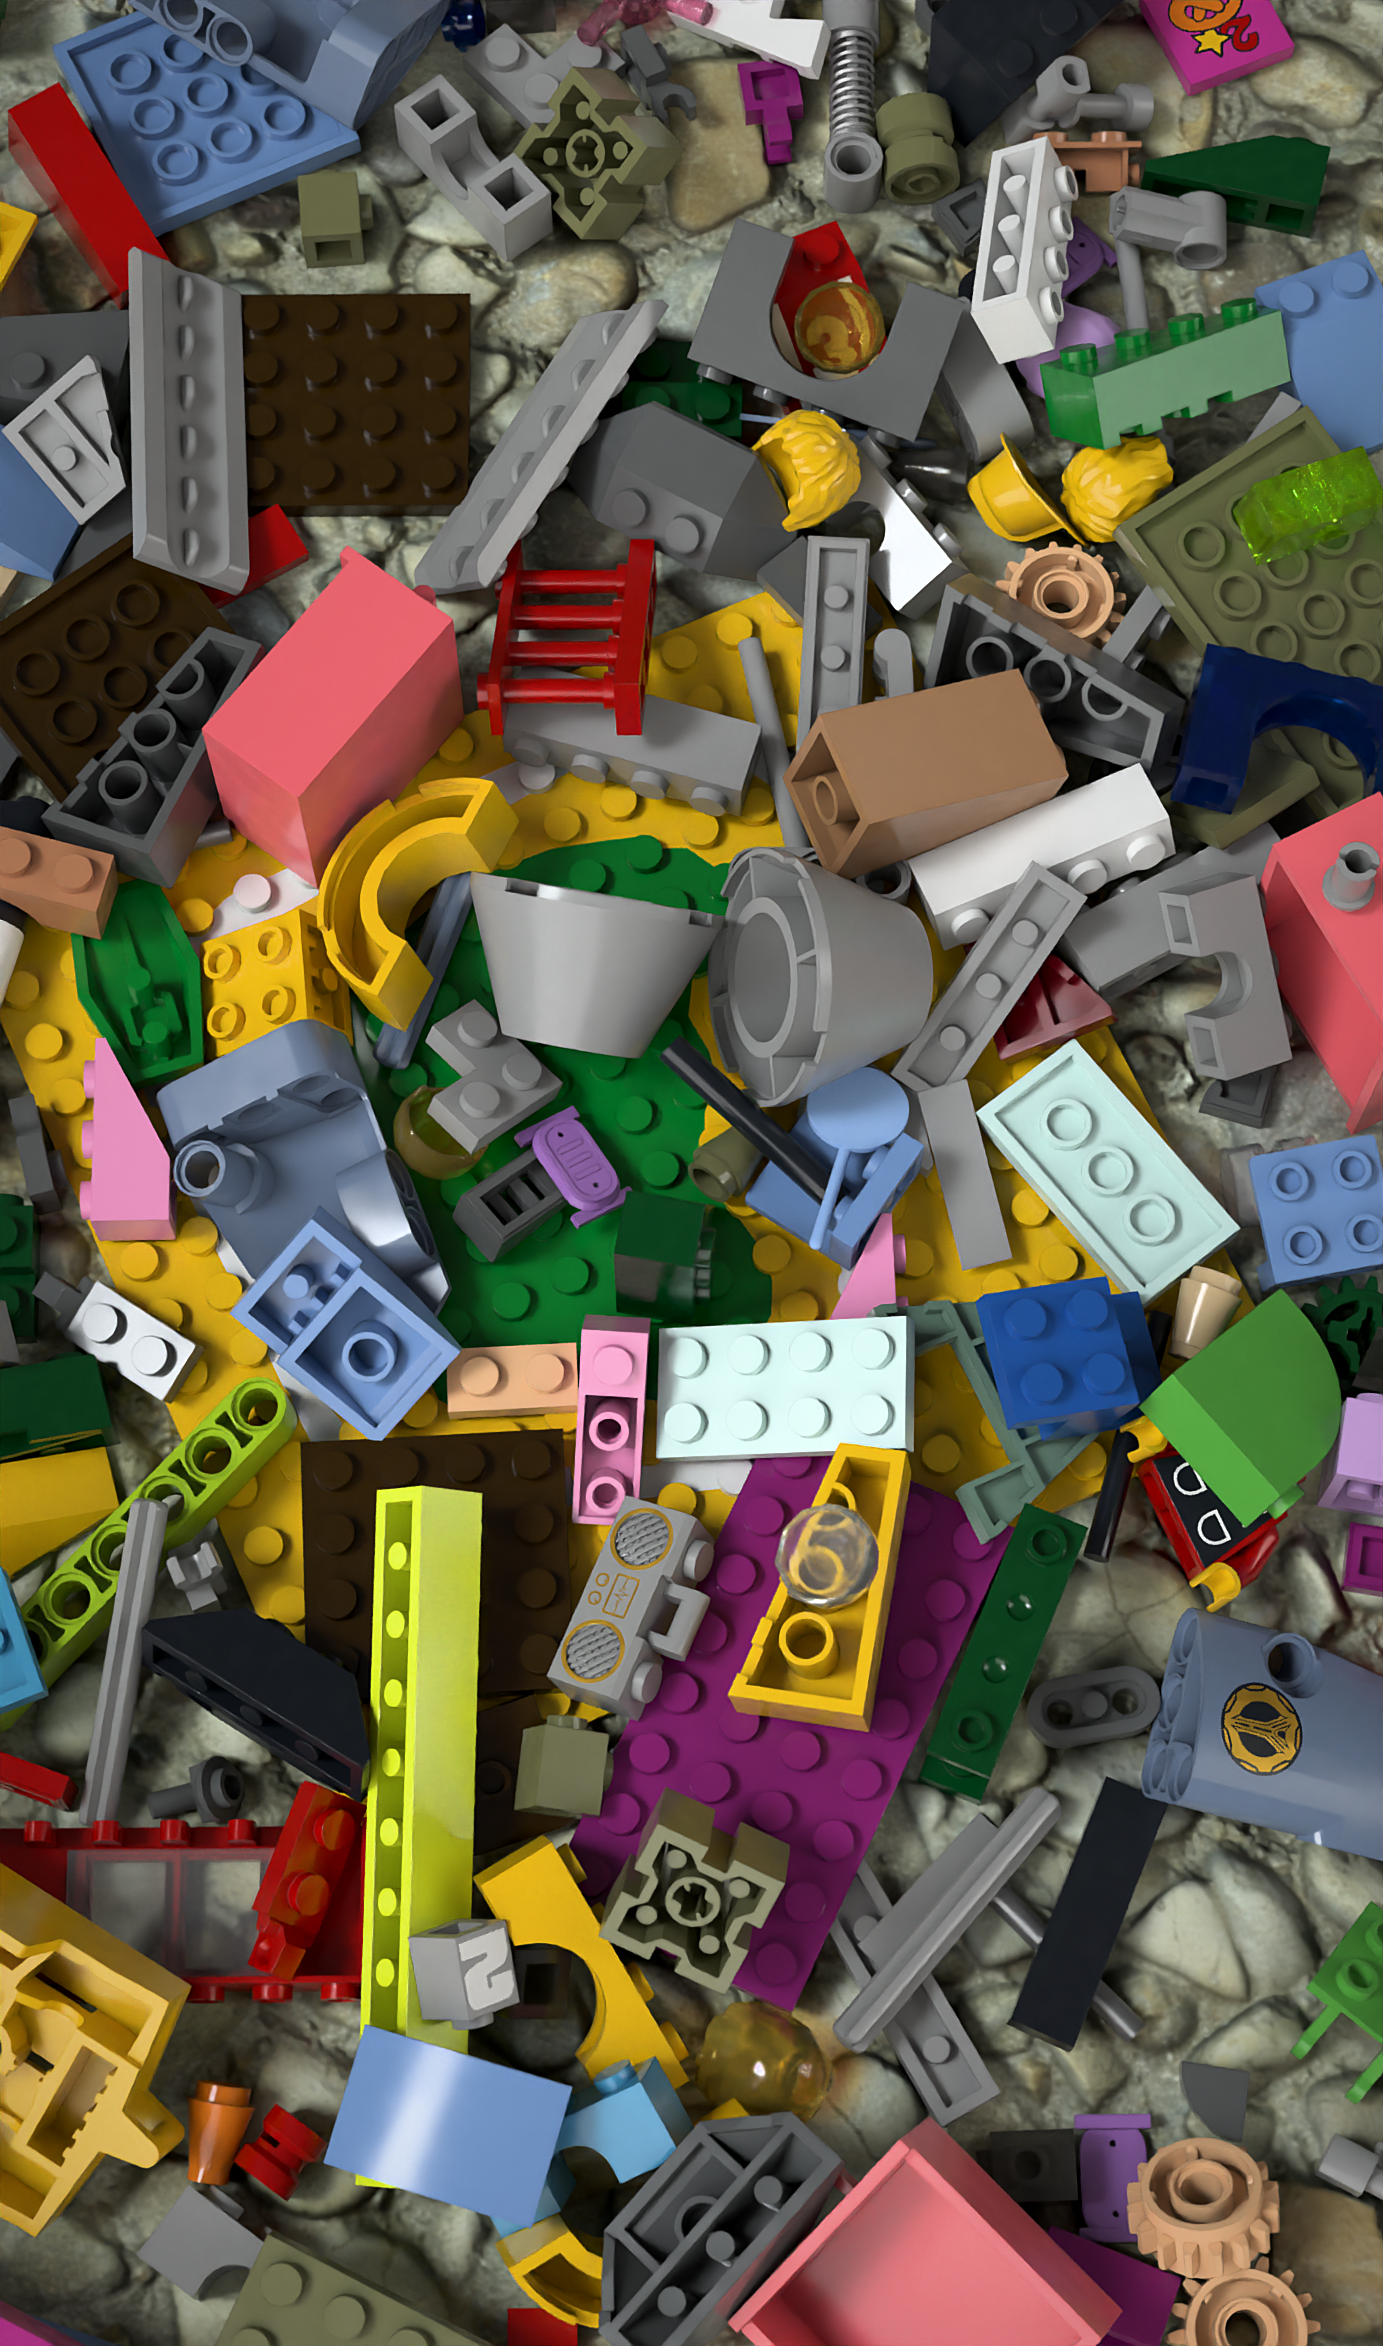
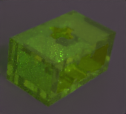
[1232,446,1383,566]

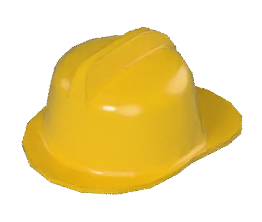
[967,432,1091,550]

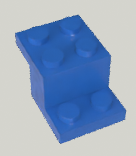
[975,1276,1163,1442]

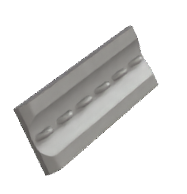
[128,247,249,596]
[414,299,669,595]

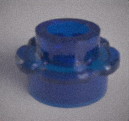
[441,0,486,53]

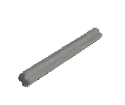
[78,1498,169,1828]
[832,1787,1063,2054]

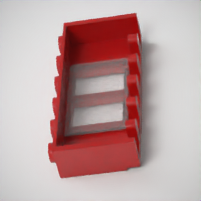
[0,1817,367,2005]

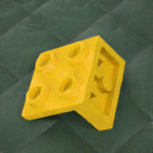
[199,909,354,1061]

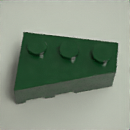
[614,1191,716,1326]
[0,1352,121,1464]

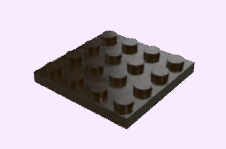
[241,293,471,517]
[0,531,238,804]
[300,1428,572,1704]

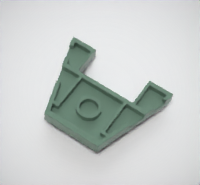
[866,1300,1101,1545]

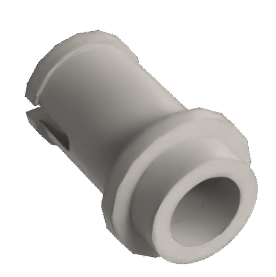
[1322,841,1380,912]

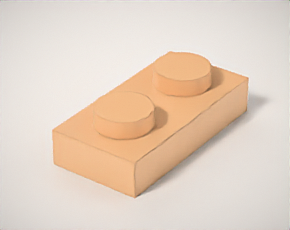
[447,1343,579,1419]

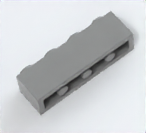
[502,667,762,816]
[1052,821,1281,1003]

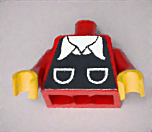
[1119,1415,1306,1613]

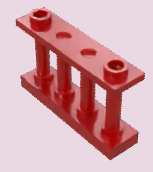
[477,539,658,735]

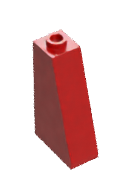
[8,82,171,310]

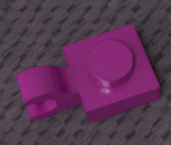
[737,60,803,165]

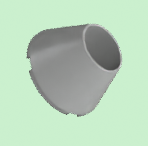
[708,848,933,1107]
[469,871,725,1058]

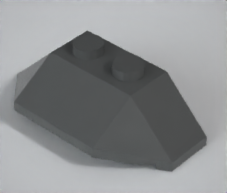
[566,401,801,582]
[598,2111,845,2346]

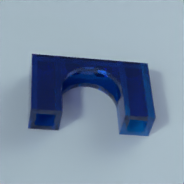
[1170,643,1383,815]

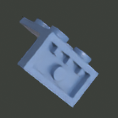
[745,1111,925,1272]
[1247,1135,1383,1292]

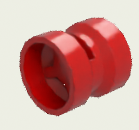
[233,2104,329,2202]

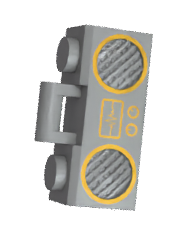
[547,1495,715,1721]

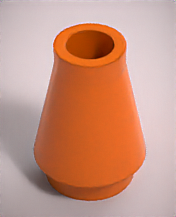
[187,2079,255,2186]

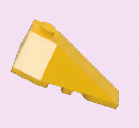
[0,1447,120,1580]

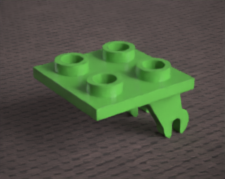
[1289,1901,1383,2105]

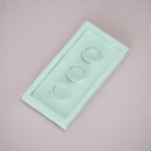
[976,1038,1240,1309]
[656,1316,915,1462]

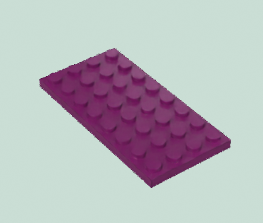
[568,1455,1015,2015]

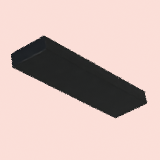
[1006,1776,1168,2053]

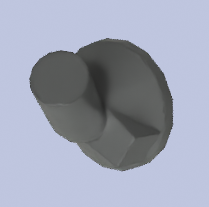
[146,1756,245,1823]

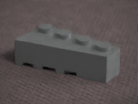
[0,310,131,445]
[921,573,1185,774]
[41,626,267,889]

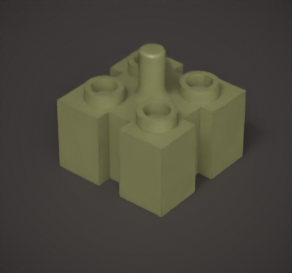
[512,66,686,240]
[599,1787,791,1995]

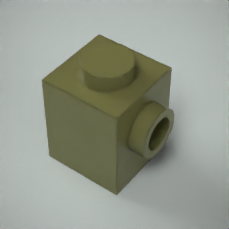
[297,169,374,269]
[514,1715,614,1820]

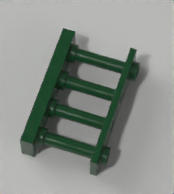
[917,1502,1088,1806]

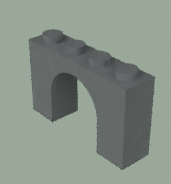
[687,217,966,449]

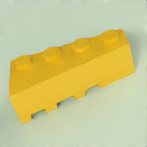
[727,1442,912,1732]

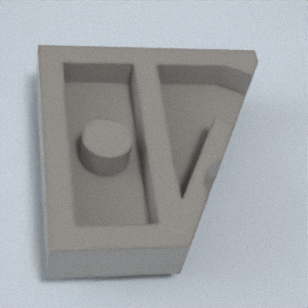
[1,354,131,525]

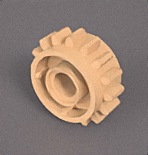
[995,542,1126,650]
[1127,2138,1280,2278]
[1164,2256,1321,2346]

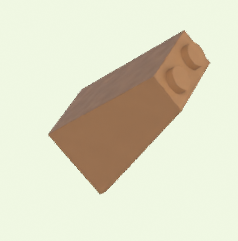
[782,668,1069,880]

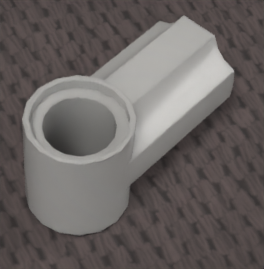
[1109,185,1227,271]

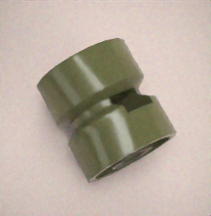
[876,92,960,206]

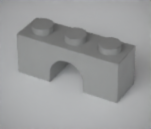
[394,74,553,263]
[824,428,971,621]
[1158,871,1293,1081]
[137,2185,272,2302]

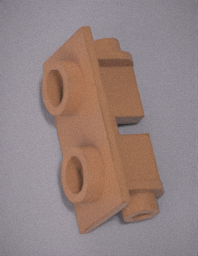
[1033,131,1141,193]

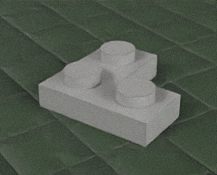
[462,23,626,131]
[425,999,563,1155]

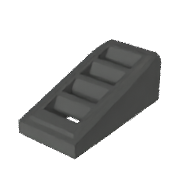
[453,1147,569,1262]

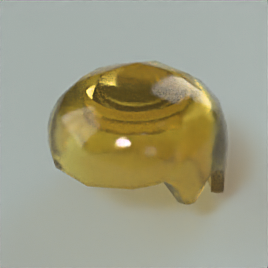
[794,281,886,375]
[393,1085,489,1180]

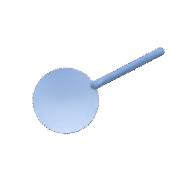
[806,1066,909,1250]

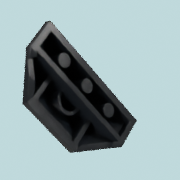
[927,0,1125,149]
[142,1607,371,1803]

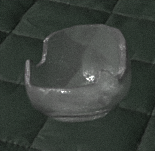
[774,1503,880,1610]

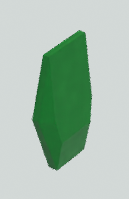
[71,878,206,1091]

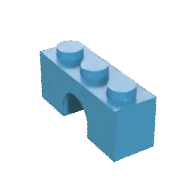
[490,2056,694,2238]

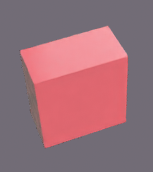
[202,545,465,889]
[1258,791,1383,1135]
[727,2116,1123,2346]

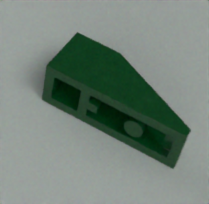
[1140,135,1331,238]

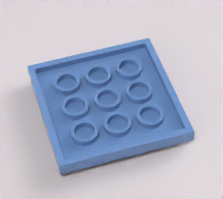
[52,11,361,237]

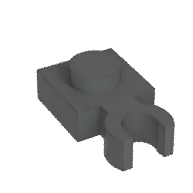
[8,1094,69,1216]

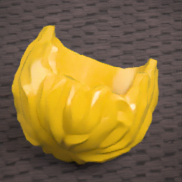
[751,409,861,532]
[1060,436,1174,543]

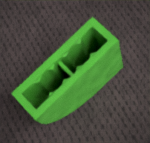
[1139,1288,1342,1528]

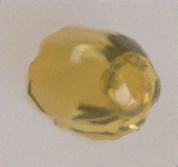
[694,2001,835,2123]

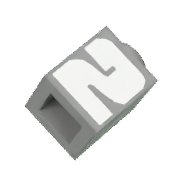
[408,1919,520,2030]

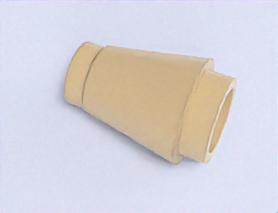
[1168,1266,1243,1363]

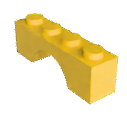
[472,1835,690,2090]

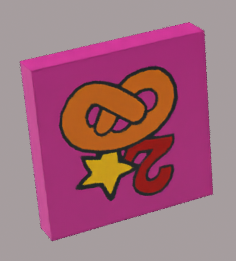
[1139,0,1295,97]

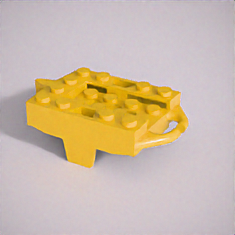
[0,1863,191,2237]

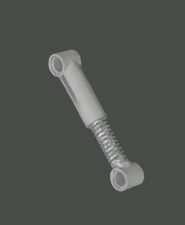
[822,0,883,214]

